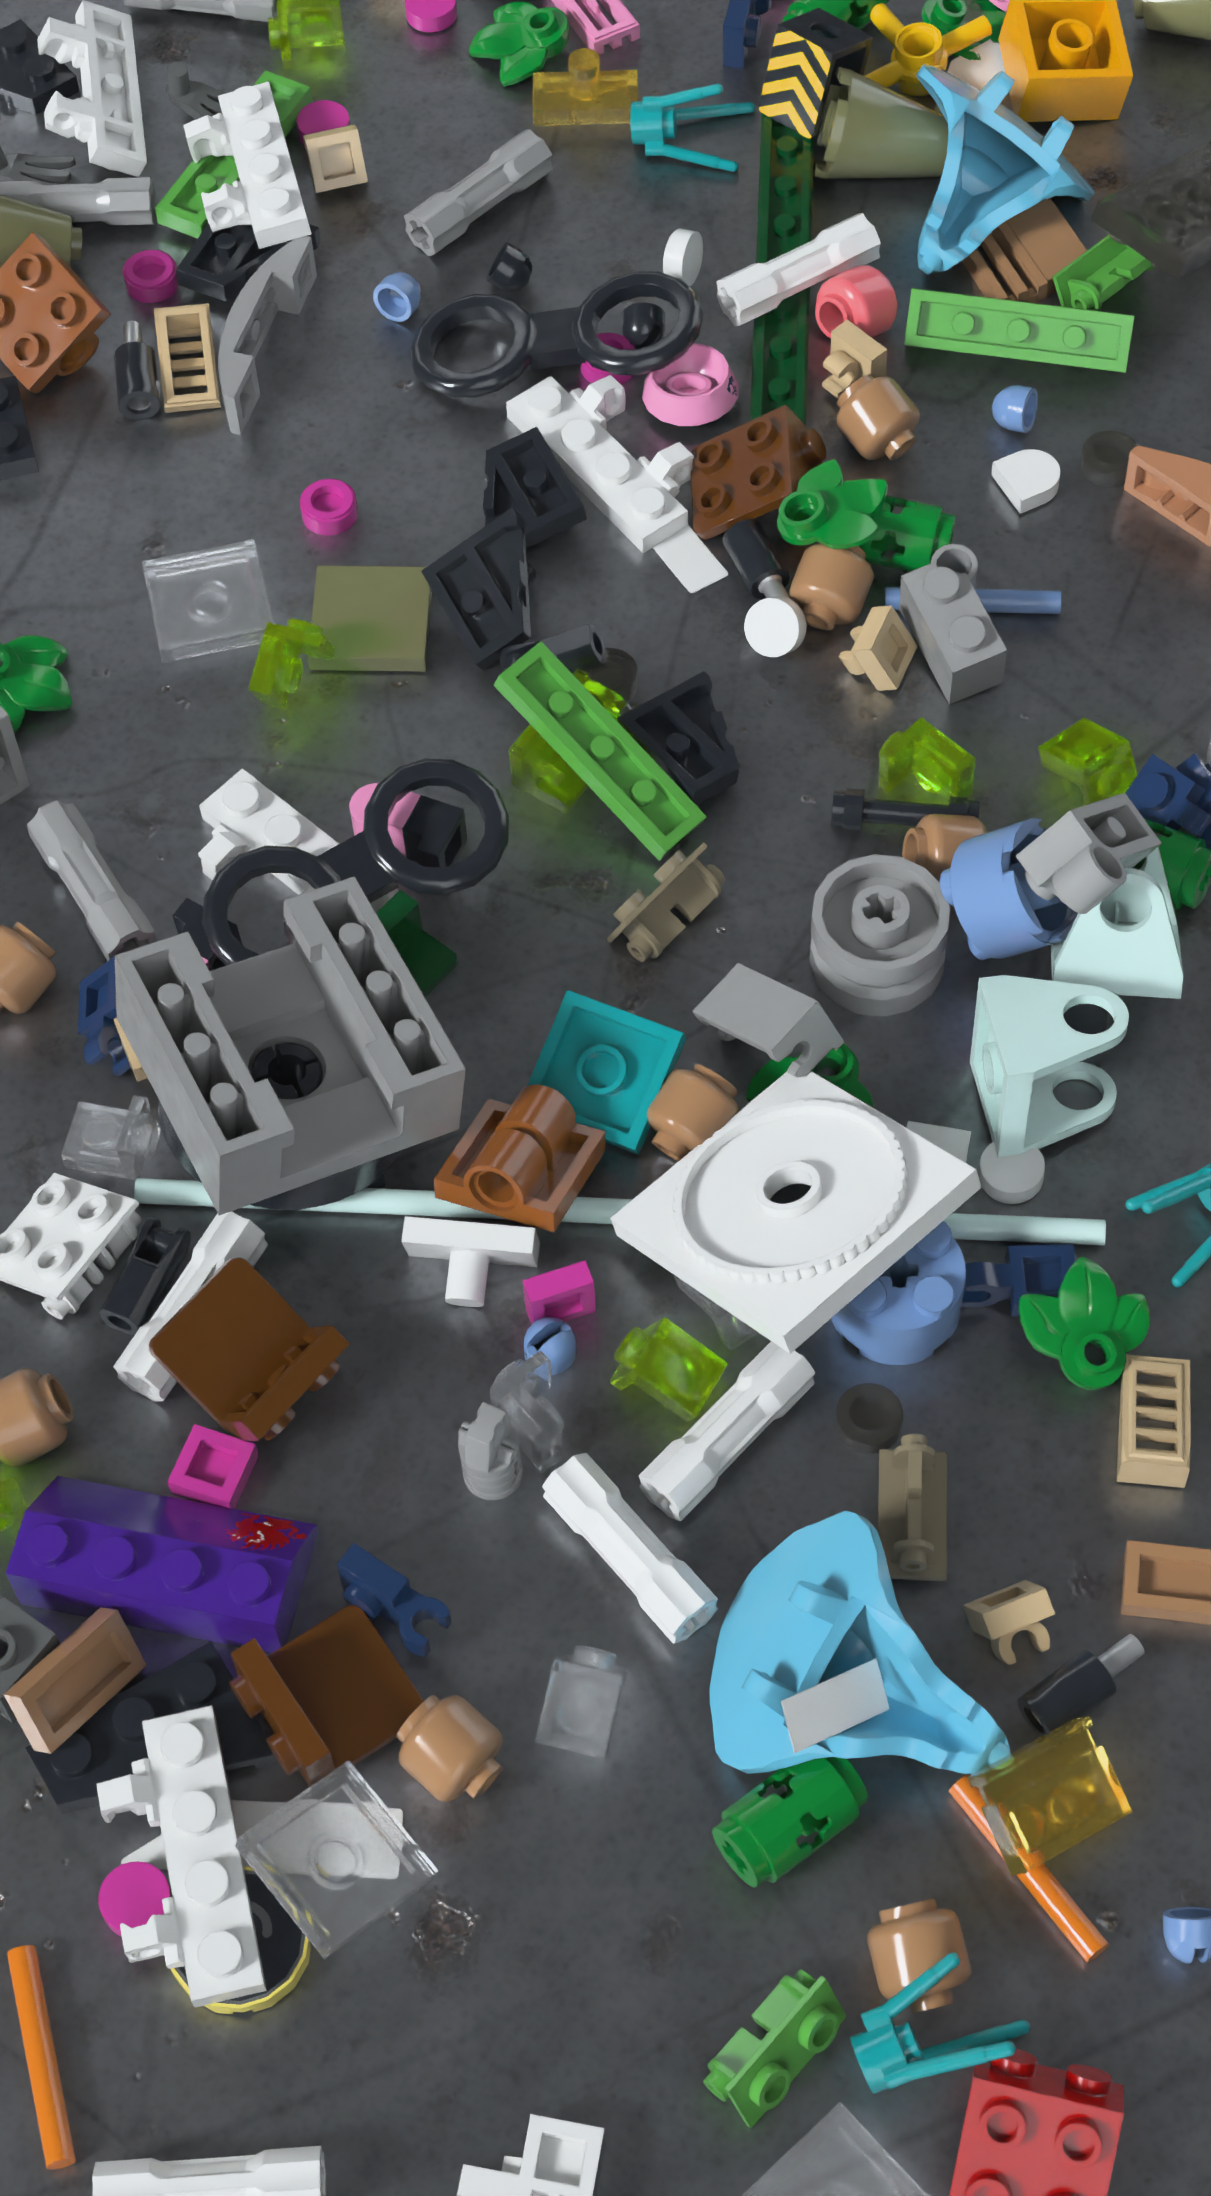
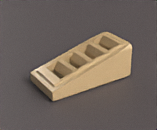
[154,303,221,413]
[1116,1354,1191,1488]

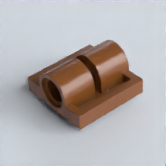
[0,232,111,394]
[434,1085,606,1232]

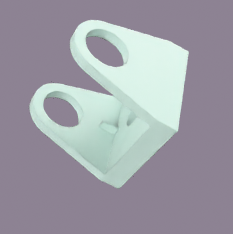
[1051,847,1184,999]
[970,975,1129,1157]

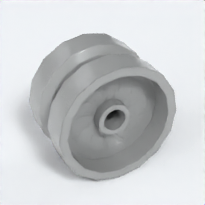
[810,854,950,1017]

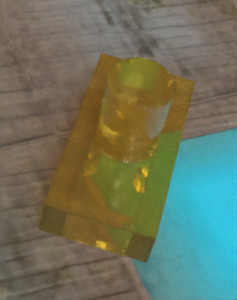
[533,48,638,126]

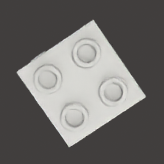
[0,1173,142,1320]

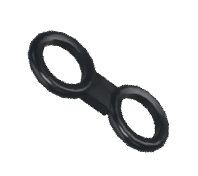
[410,271,703,398]
[202,758,509,966]

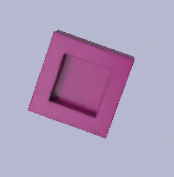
[523,1260,596,1325]
[167,1424,259,1509]

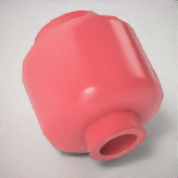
[815,265,898,338]

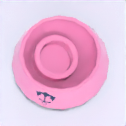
[642,343,739,426]

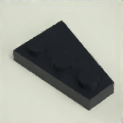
[26,1641,280,1814]

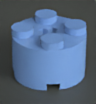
[940,818,1078,960]
[831,1221,966,1365]

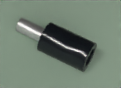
[114,321,160,420]
[722,519,790,599]
[1017,1634,1145,1742]

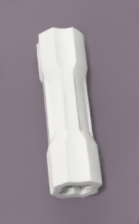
[716,213,881,326]
[113,1211,268,1401]
[638,1341,816,1521]
[542,1453,718,1644]
[92,2146,326,2196]

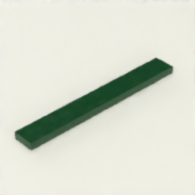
[750,113,814,426]

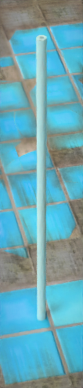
[134,1178,1106,1246]

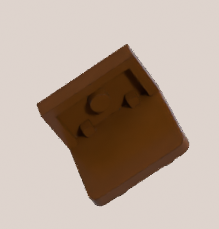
[691,405,826,540]
[149,1257,350,1441]
[229,1605,424,1792]

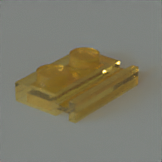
[967,1716,1133,1875]

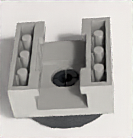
[114,876,466,1216]

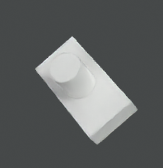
[401,1216,540,1307]

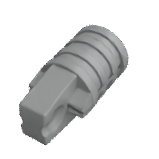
[458,1402,523,1500]

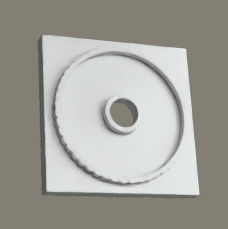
[610,1071,981,1354]

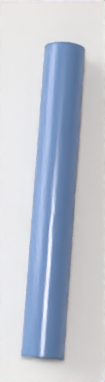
[884,587,1061,614]

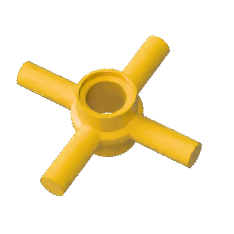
[864,3,992,96]

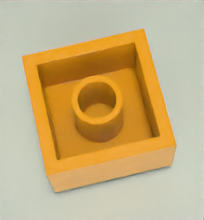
[998,0,1133,122]

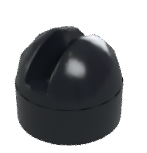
[486,242,532,291]
[621,302,666,349]

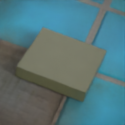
[308,565,432,672]

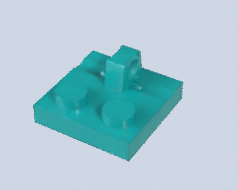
[526,990,687,1155]

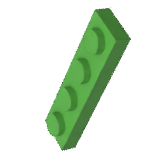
[155,70,313,239]
[904,288,1135,373]
[494,641,707,861]

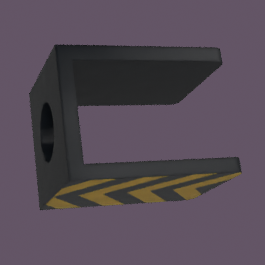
[758,8,873,139]

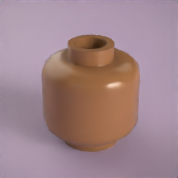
[836,374,920,461]
[789,544,874,630]
[902,814,987,883]
[0,922,57,1014]
[647,1064,740,1161]
[0,1367,74,1468]
[397,1695,503,1802]
[867,1898,972,2013]

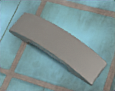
[218,236,317,435]

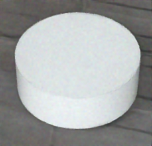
[663,228,703,287]
[744,596,806,657]
[979,1142,1045,1204]

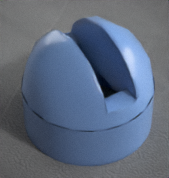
[373,272,421,322]
[992,385,1038,433]
[523,1317,577,1375]
[1163,1907,1211,1964]

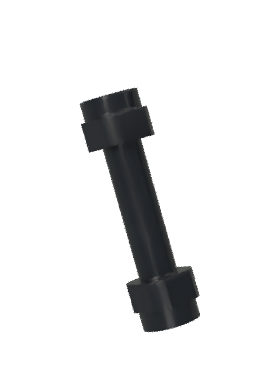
[831,788,980,831]

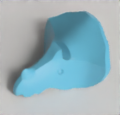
[916,64,1095,275]
[709,1511,1010,1774]

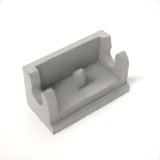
[692,963,844,1078]

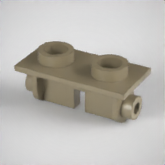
[606,842,725,962]
[878,1434,947,1581]

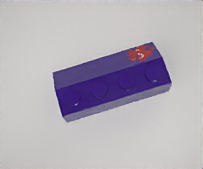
[5,1476,318,1653]

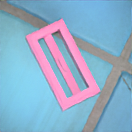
[551,0,640,57]

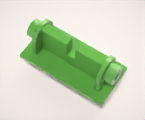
[1052,220,1163,311]
[703,1969,847,2129]

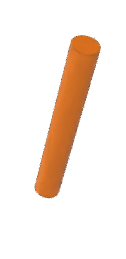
[949,1774,1109,1963]
[7,1945,76,2170]

